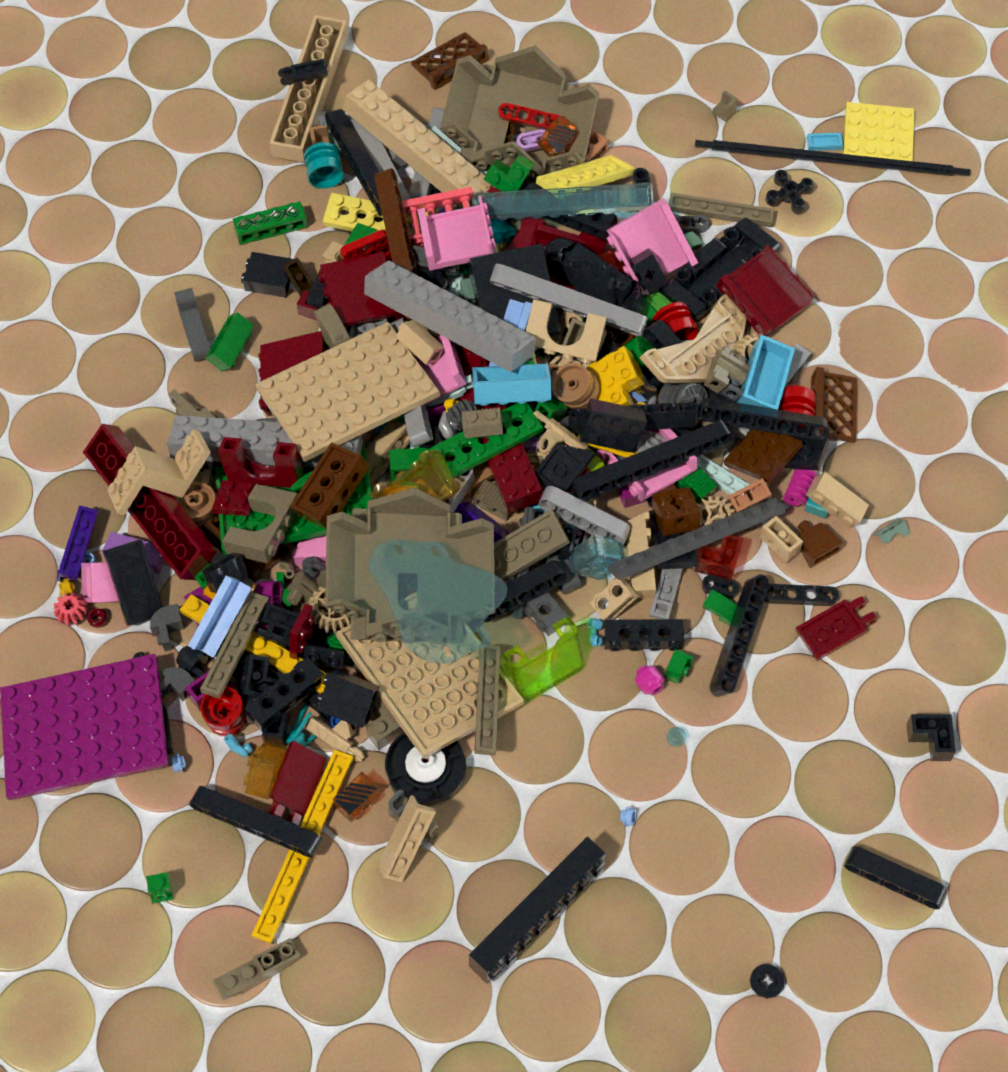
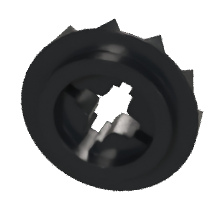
[750,964,784,999]

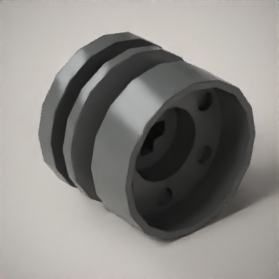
[658,383,708,420]

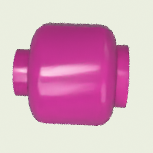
[635,665,664,696]

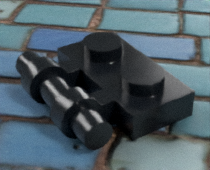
[256,603,299,648]

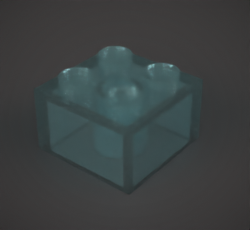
[569,535,625,580]

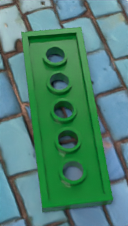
[424,403,543,483]

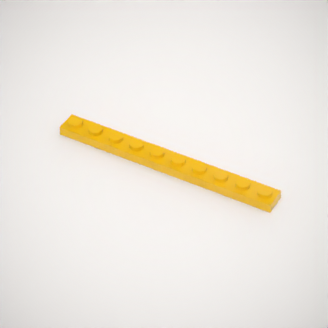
[180,595,327,694]
[251,749,353,945]

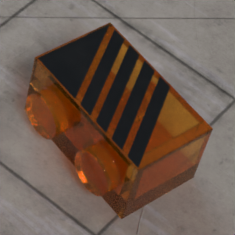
[536,116,578,157]
[333,772,380,822]

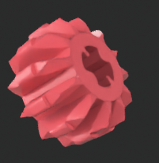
[54,592,87,626]

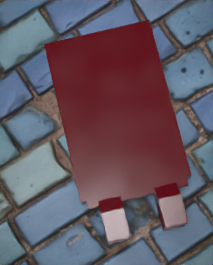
[795,596,877,661]
[269,741,327,826]

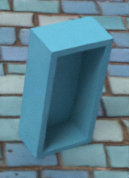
[736,335,795,419]
[472,364,551,405]

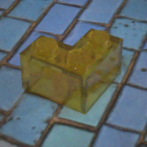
[244,741,287,800]

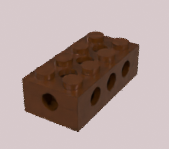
[290,442,370,530]

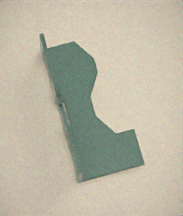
[872,518,910,543]

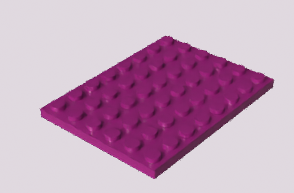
[0,654,168,800]

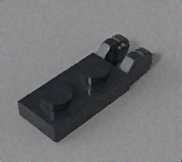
[278,59,328,86]

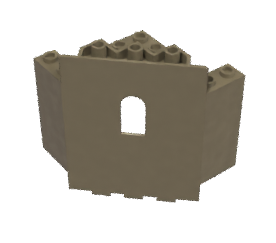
[440,45,599,183]
[325,488,495,644]

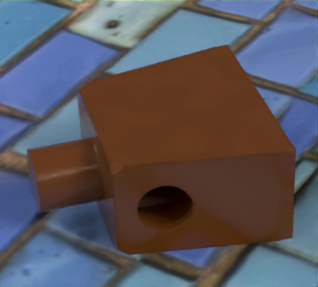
[797,520,843,568]

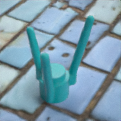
[284,704,329,747]

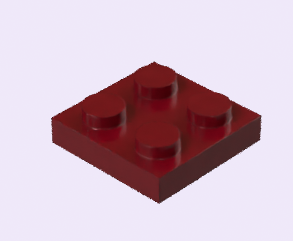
[212,480,259,516]
[289,603,315,660]

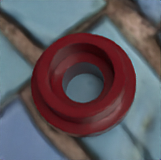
[87,608,107,628]

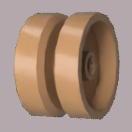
[551,363,600,409]
[174,481,218,530]

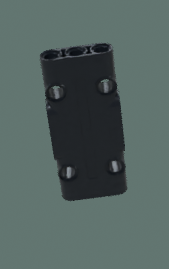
[658,217,780,322]

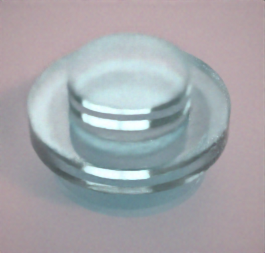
[666,727,687,747]

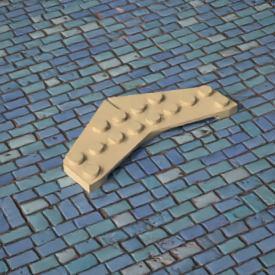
[640,294,746,383]

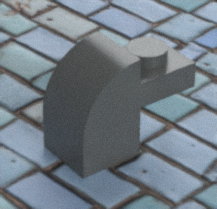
[150,603,184,652]
[160,667,195,702]

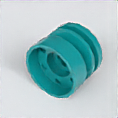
[304,142,344,189]

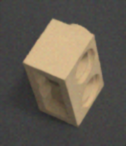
[590,578,639,621]

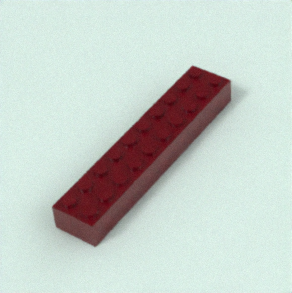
[456,345,543,514]
[83,424,217,581]

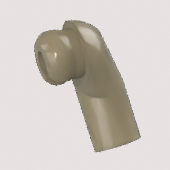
[279,558,295,579]

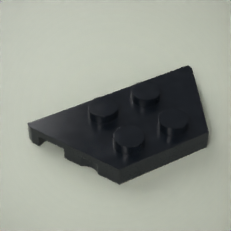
[535,443,597,493]

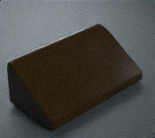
[282,257,313,297]

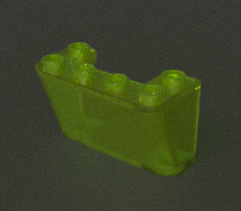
[501,616,585,702]

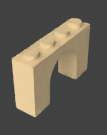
[526,299,607,364]
[395,320,459,365]

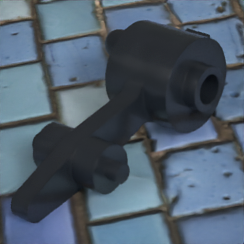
[176,639,226,678]

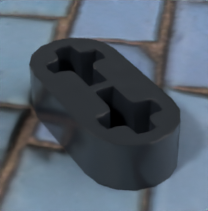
[702,575,739,600]

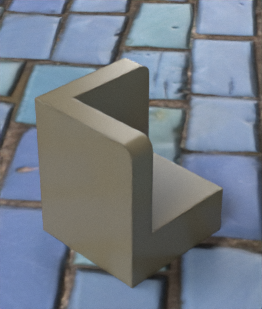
[712,91,738,122]

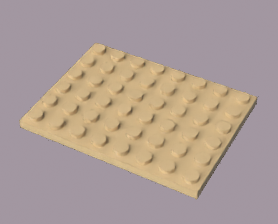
[255,322,440,462]
[336,592,524,759]

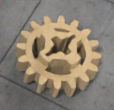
[697,496,735,528]

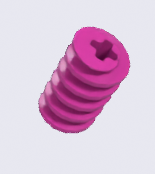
[783,469,817,506]

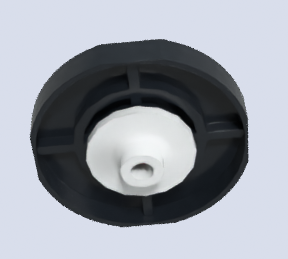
[385,732,466,807]

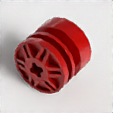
[652,302,699,341]
[778,385,816,427]
[200,686,247,737]

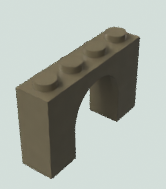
[222,484,298,563]

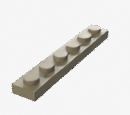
[668,192,774,227]
[200,592,269,699]
[474,644,500,756]

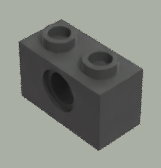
[524,592,568,636]

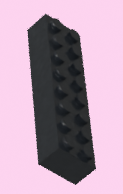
[469,836,606,984]

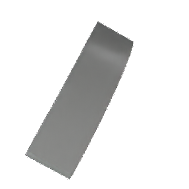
[649,568,683,619]

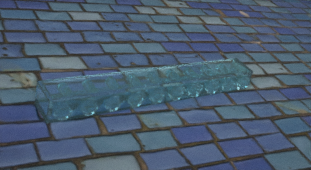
[472,183,654,220]

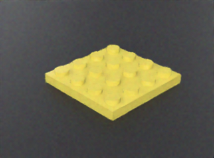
[843,102,914,161]

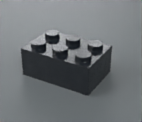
[578,398,647,454]

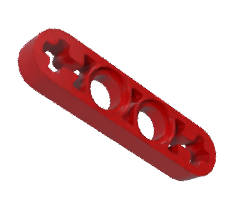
[498,103,564,132]

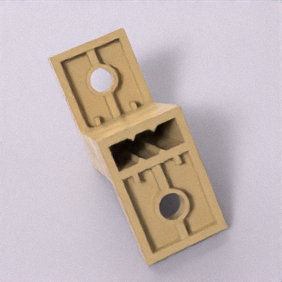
[108,429,211,515]

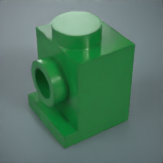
[665,649,693,683]
[146,872,173,904]

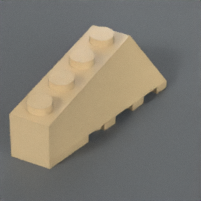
[622,512,656,599]

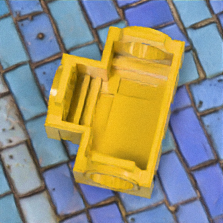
[571,346,645,410]

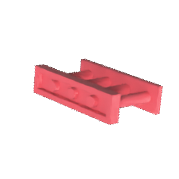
[402,186,474,246]

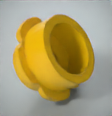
[59,579,75,597]

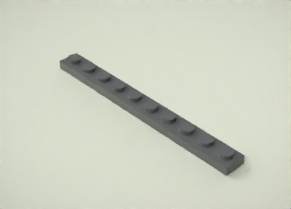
[609,498,786,580]

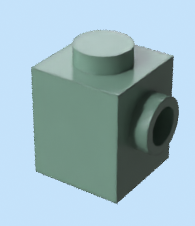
[458,278,476,305]

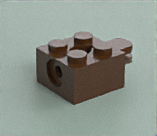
[652,483,701,536]

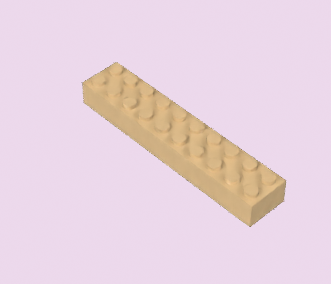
[269,15,348,163]
[342,79,497,209]

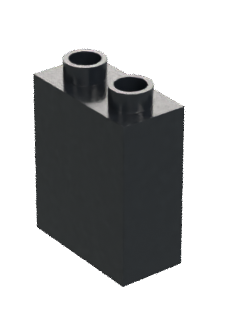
[467,244,561,338]

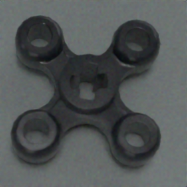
[765,170,814,214]

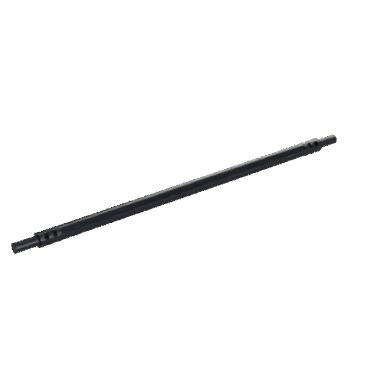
[695,140,971,176]

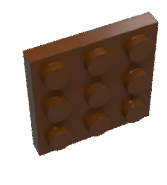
[724,429,803,484]

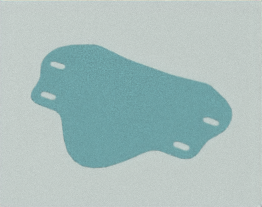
[369,540,507,664]

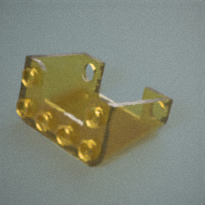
[369,449,459,502]

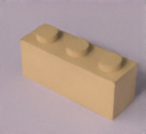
[806,472,869,527]

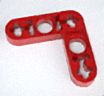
[340,230,392,262]

